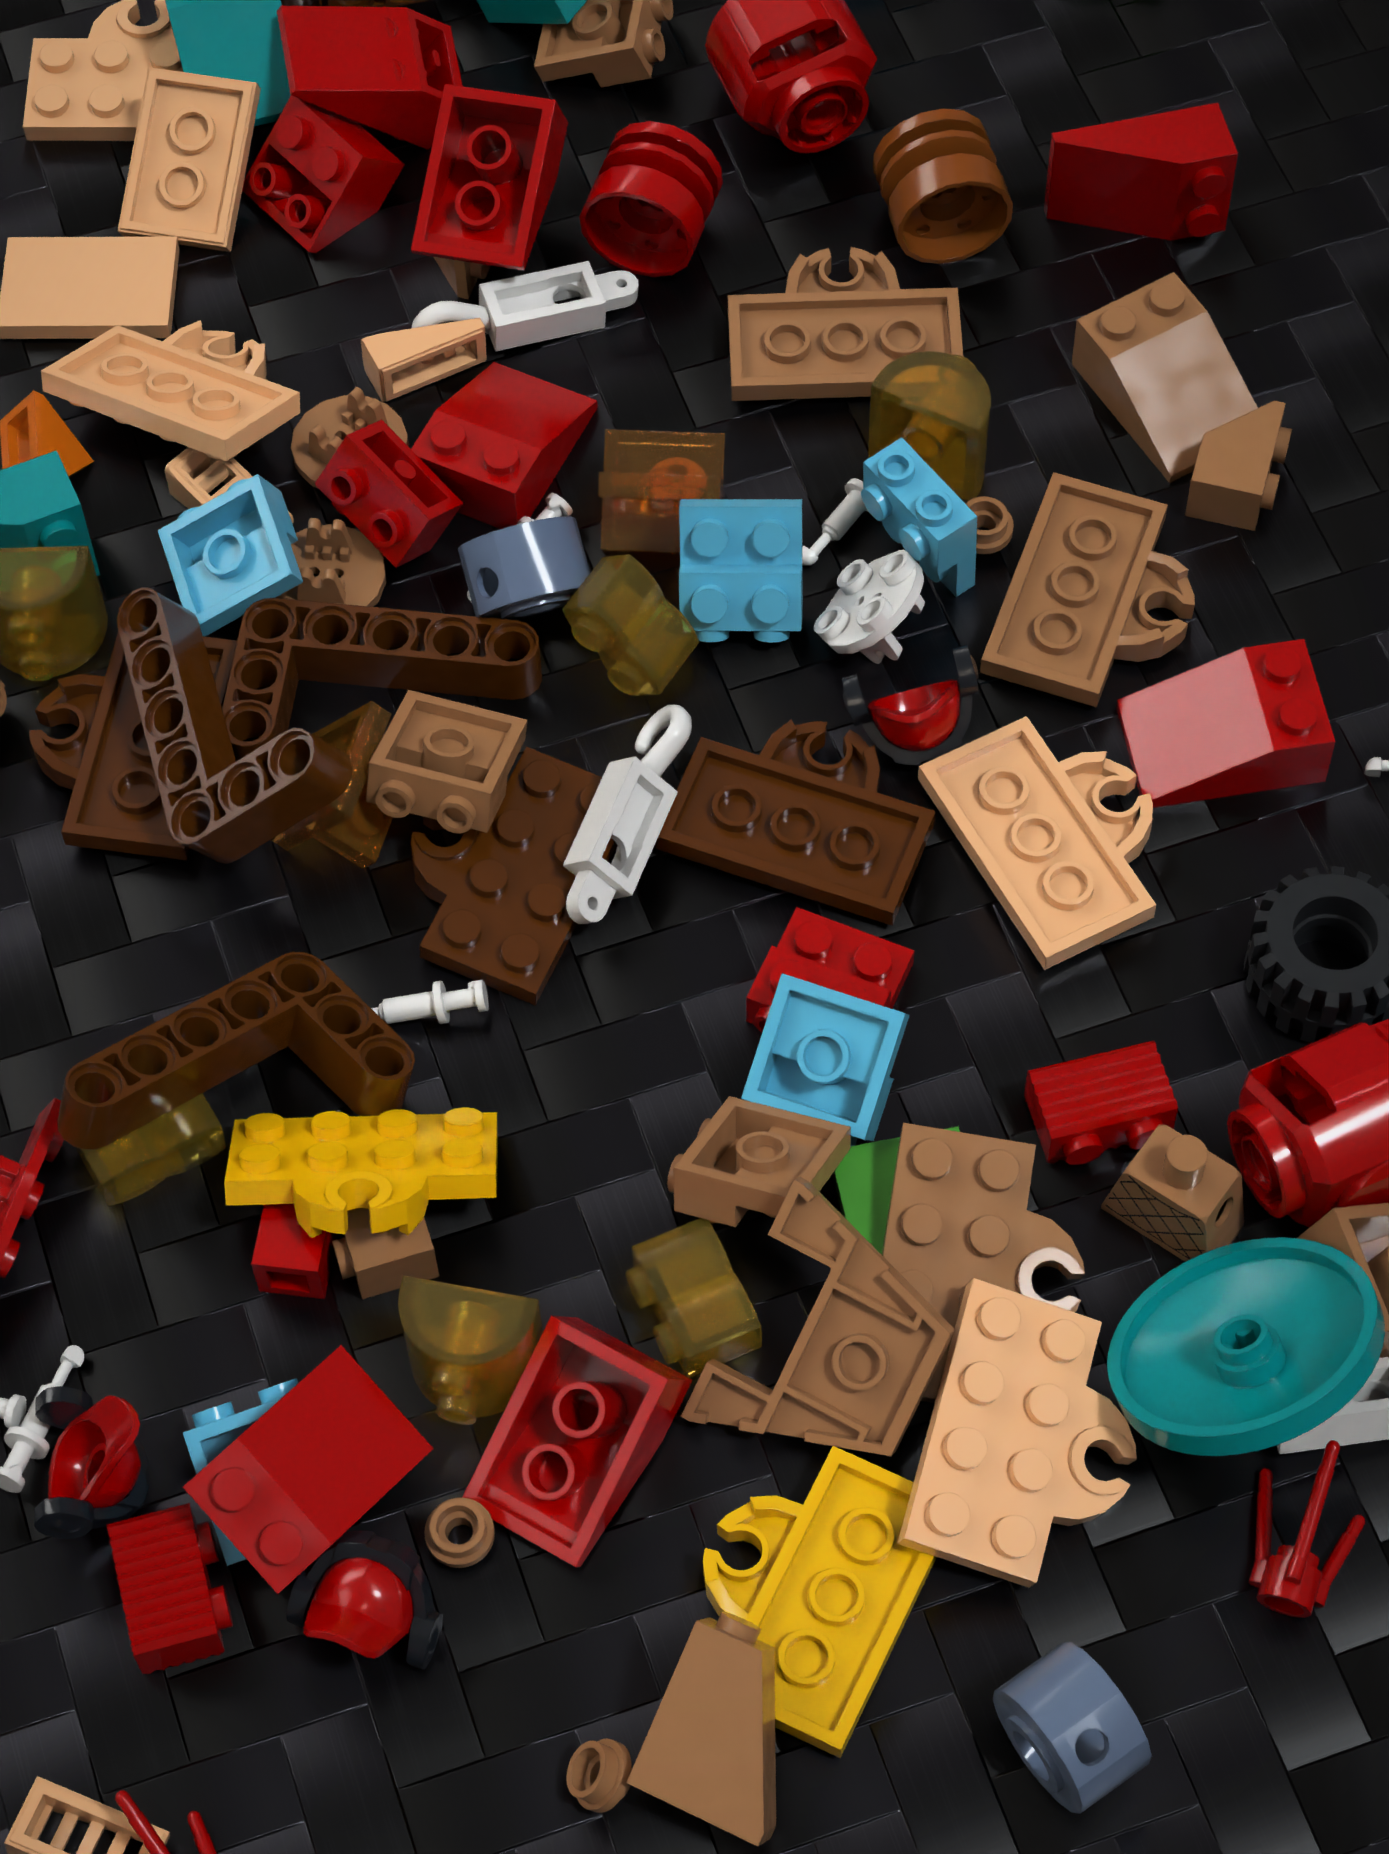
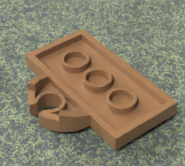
[728,247,965,401]
[980,472,1195,707]
[882,1122,1085,1403]

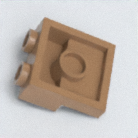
[534,0,673,88]
[366,690,527,834]
[667,1096,851,1227]

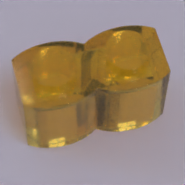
[563,554,699,696]
[75,1093,226,1206]
[626,1218,762,1378]

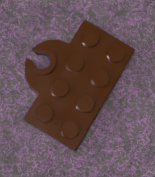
[29,631,237,861]
[656,719,935,926]
[411,747,618,1006]

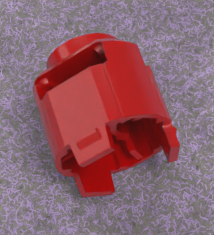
[705,0,877,153]
[1227,1019,1389,1228]

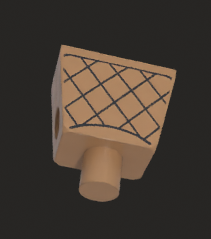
[1101,1124,1244,1262]

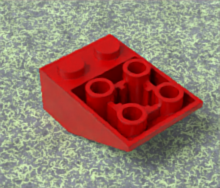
[277,6,463,150]

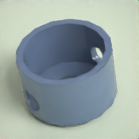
[458,516,594,620]
[993,1642,1152,1814]

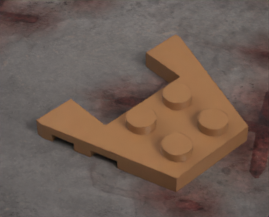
[681,1177,955,1456]

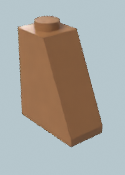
[626,1611,776,1846]

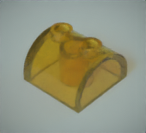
[868,351,991,501]
[0,546,108,681]
[398,1275,543,1425]

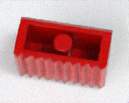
[1024,1041,1178,1165]
[107,1503,233,1674]

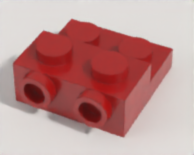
[746,907,914,1033]

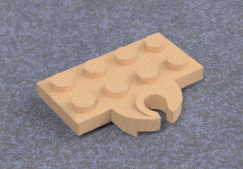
[23,0,183,141]
[41,320,301,461]
[918,716,1156,970]
[897,1278,1137,1588]

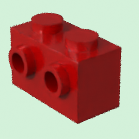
[315,419,463,568]

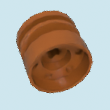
[873,108,1013,264]

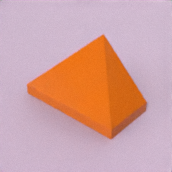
[0,390,94,479]

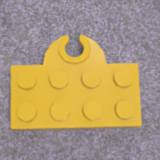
[224,1107,498,1238]
[703,1446,937,1758]

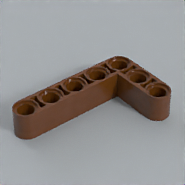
[117,587,352,864]
[222,598,542,761]
[58,952,415,1149]

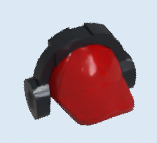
[842,644,979,765]
[34,1386,149,1539]
[286,1531,443,1670]

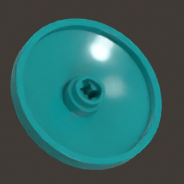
[1107,1237,1385,1456]

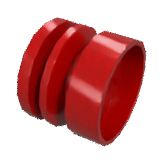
[579,121,723,277]

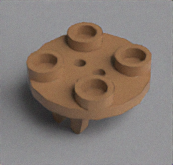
[291,387,409,489]
[275,518,386,607]

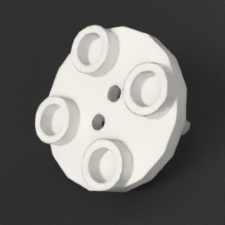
[814,550,925,664]

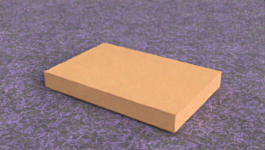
[117,67,261,252]
[0,236,180,339]

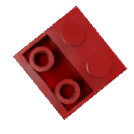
[242,96,405,253]

